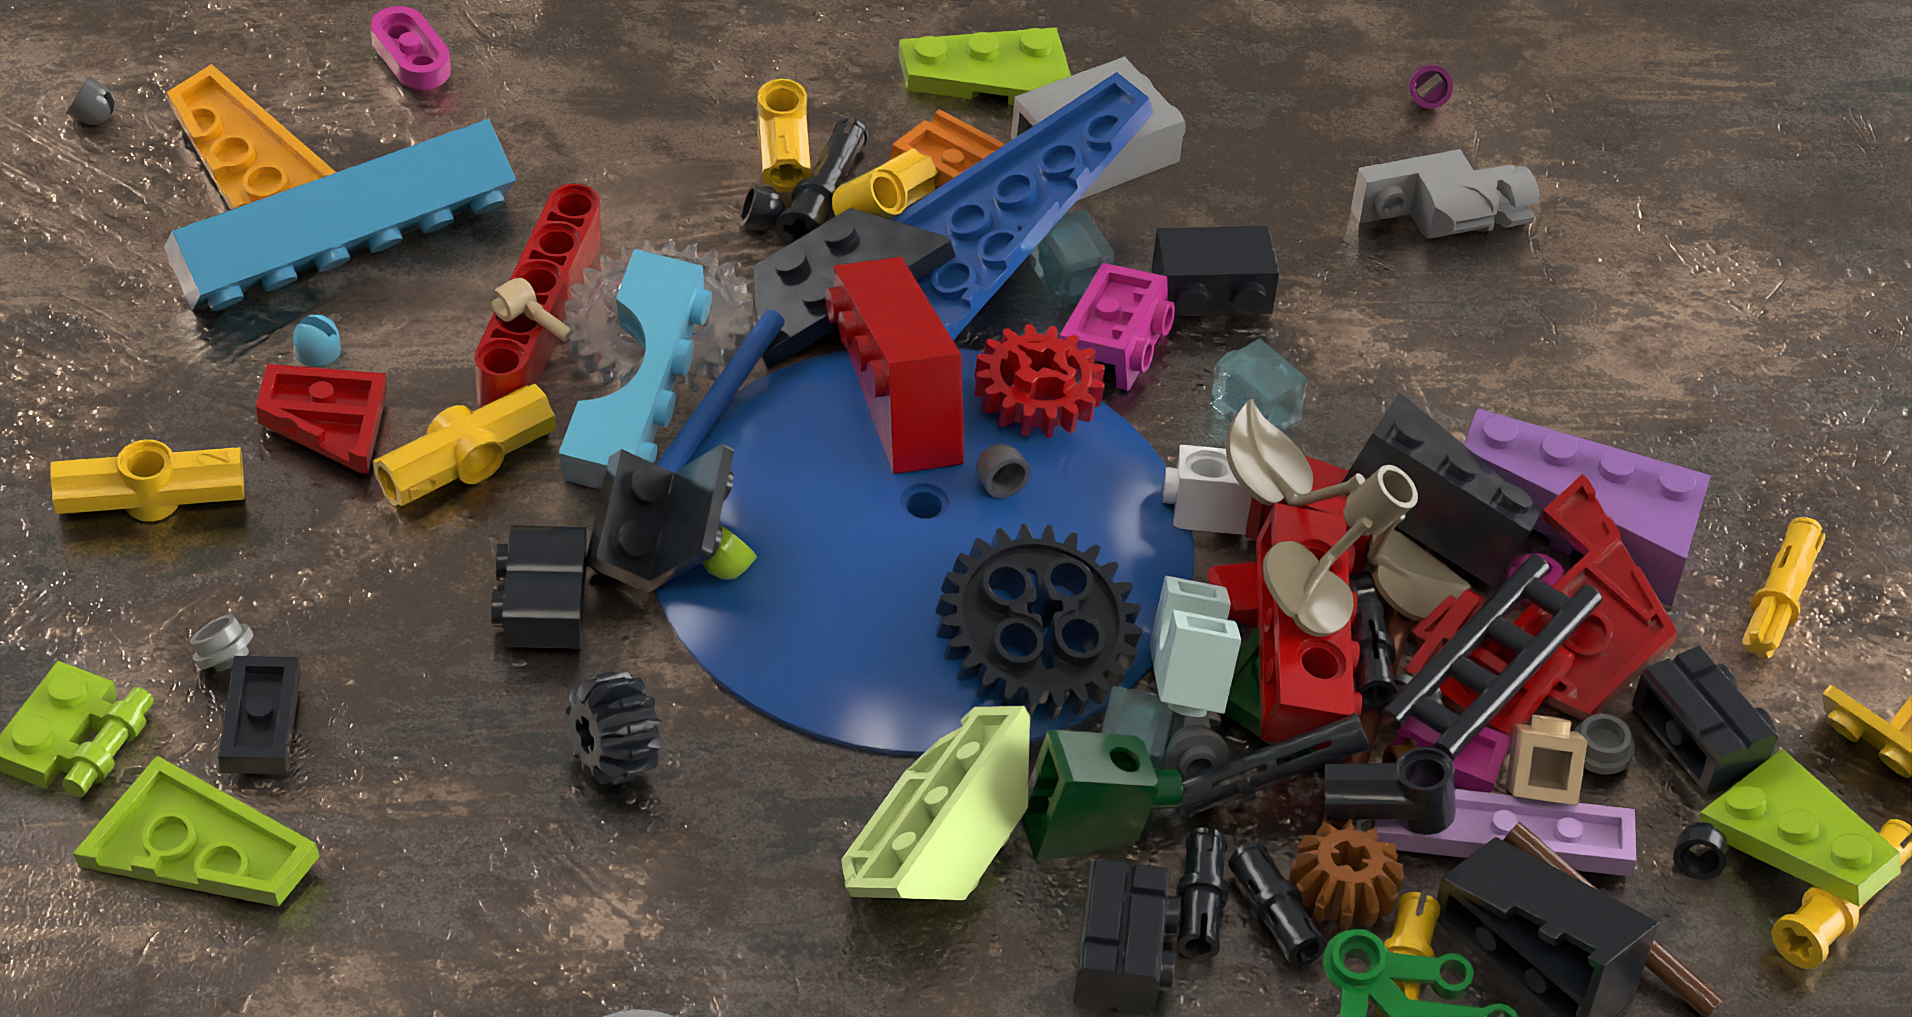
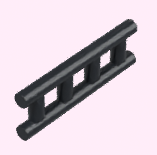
[1380,554,1602,761]

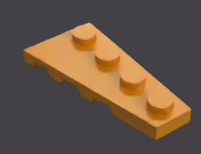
[167,64,337,210]

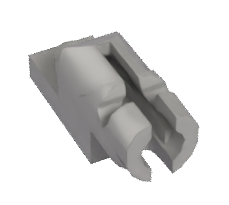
[1351,149,1539,239]

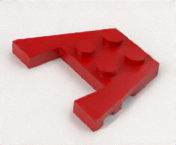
[1411,474,1677,721]

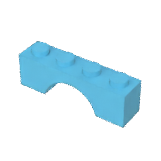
[559,249,712,490]

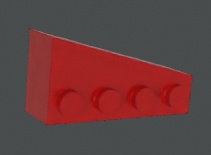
[825,257,964,474]

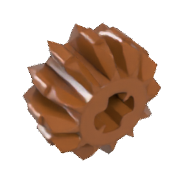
[1289,819,1404,932]

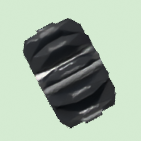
[565,671,663,785]

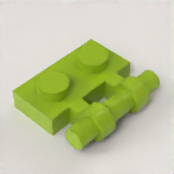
[0,660,154,798]

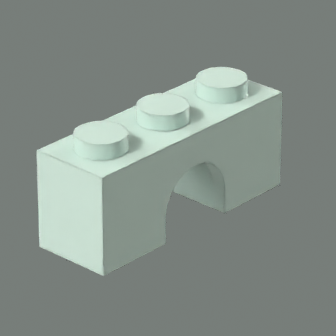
[1150,576,1241,717]

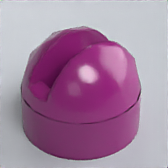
[1408,64,1453,109]

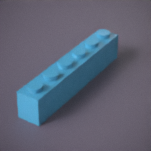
[164,119,517,311]

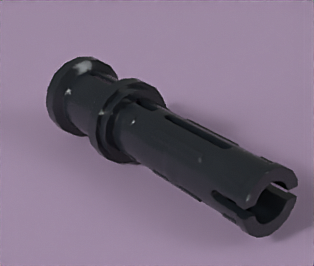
[775,118,869,245]

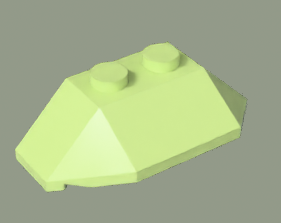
[841,706,1030,900]

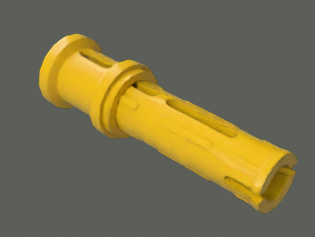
[1771,819,1912,969]

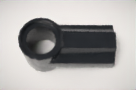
[1325,747,1456,835]

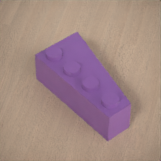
[1464,408,1711,607]

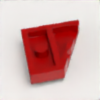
[256,364,388,473]

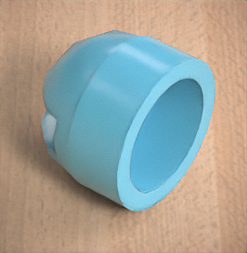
[292,314,341,366]

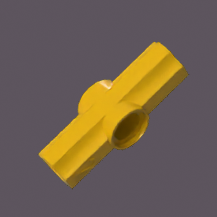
[373,384,556,507]
[51,439,245,522]

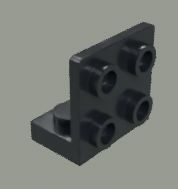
[584,443,734,593]

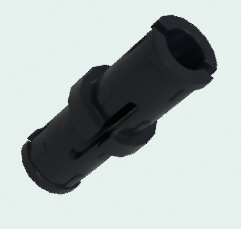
[1351,596,1397,711]
[1176,827,1229,960]
[1228,842,1327,967]

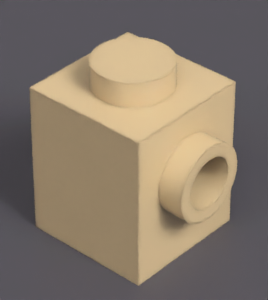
[1506,715,1588,805]

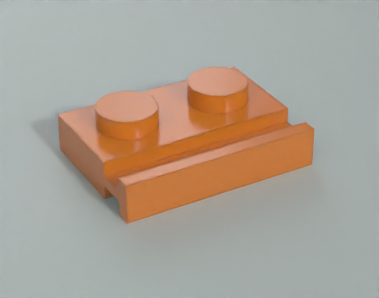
[890,109,1005,188]

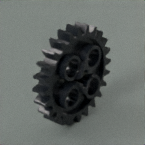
[935,524,1143,720]

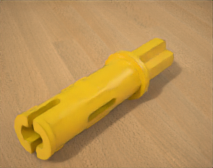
[1742,517,1825,659]

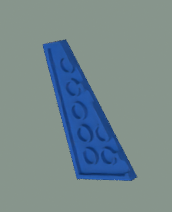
[891,72,1153,340]

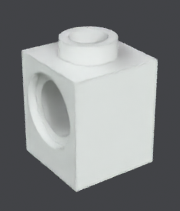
[1163,445,1251,535]

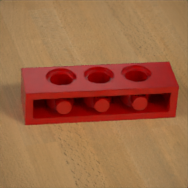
[1256,503,1362,750]

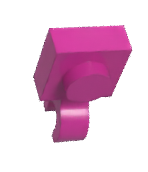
[1392,717,1513,793]

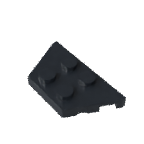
[754,208,956,370]

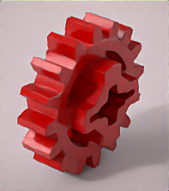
[974,324,1105,438]

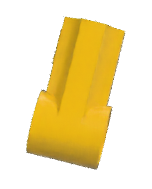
[757,79,811,192]
[832,148,938,219]

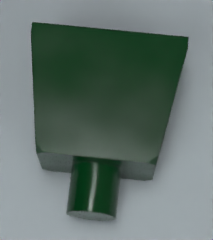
[1021,730,1183,861]

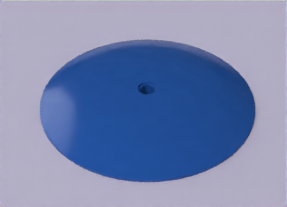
[654,348,1194,756]

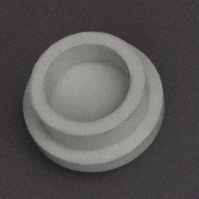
[190,614,254,672]

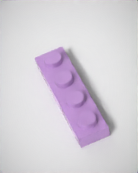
[1371,789,1637,876]

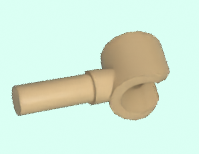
[492,278,573,342]

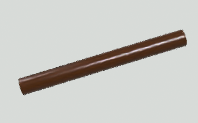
[1503,822,1724,1017]

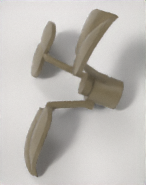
[1226,399,1471,637]

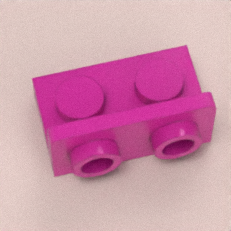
[1059,263,1175,391]

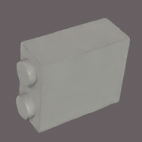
[1011,56,1185,201]

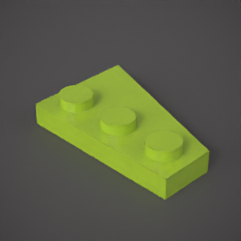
[898,27,1071,105]
[1700,749,1901,907]
[73,756,320,907]

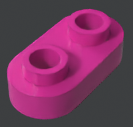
[371,6,451,90]

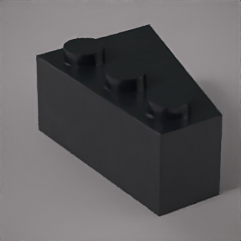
[1342,392,1542,588]
[1436,837,1659,1017]

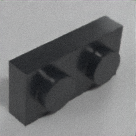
[218,656,301,774]

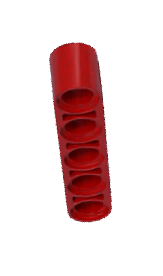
[474,183,601,408]

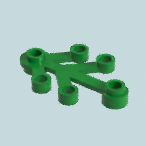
[1322,929,1519,1017]

